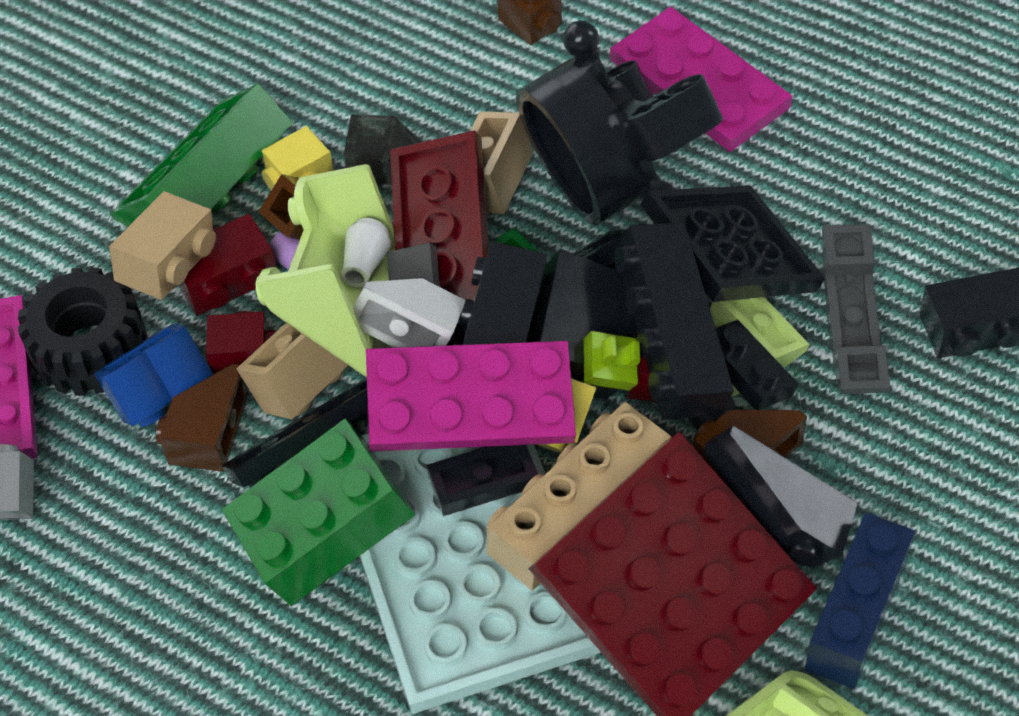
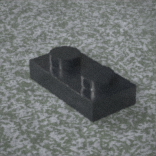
[715,319,798,410]
[427,445,538,516]

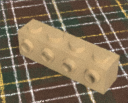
[486,402,671,591]

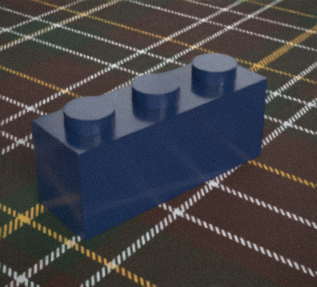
[805,512,915,690]

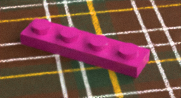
[0,295,38,459]

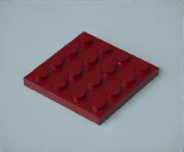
[528,432,817,716]

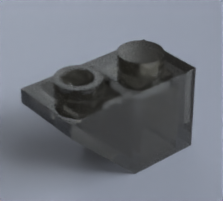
[343,114,422,185]

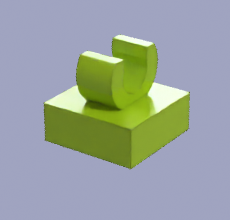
[583,331,640,391]

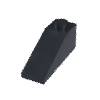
[703,426,858,569]

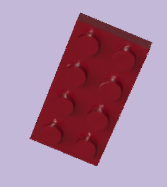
[390,130,489,317]

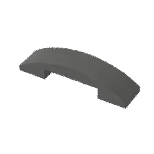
[822,224,891,394]

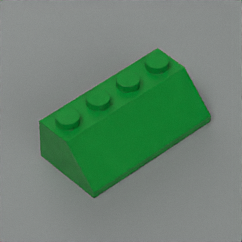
[110,83,293,227]

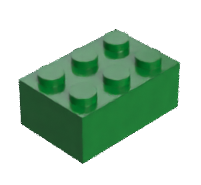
[221,418,416,606]

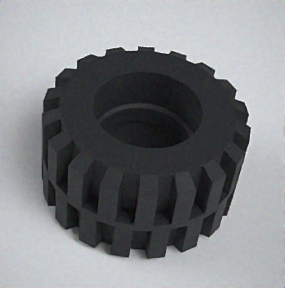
[18,267,148,396]

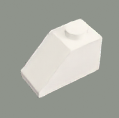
[353,278,465,348]

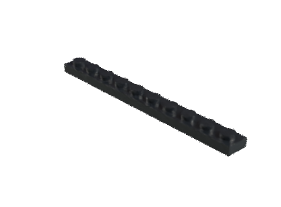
[222,230,627,488]

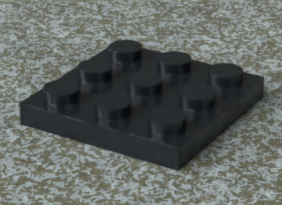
[640,185,825,302]

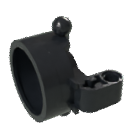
[516,20,723,226]

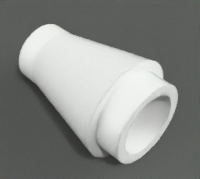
[341,218,391,288]

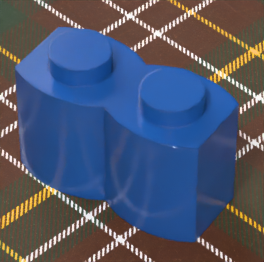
[94,323,213,427]

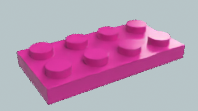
[610,6,792,152]
[366,341,576,452]

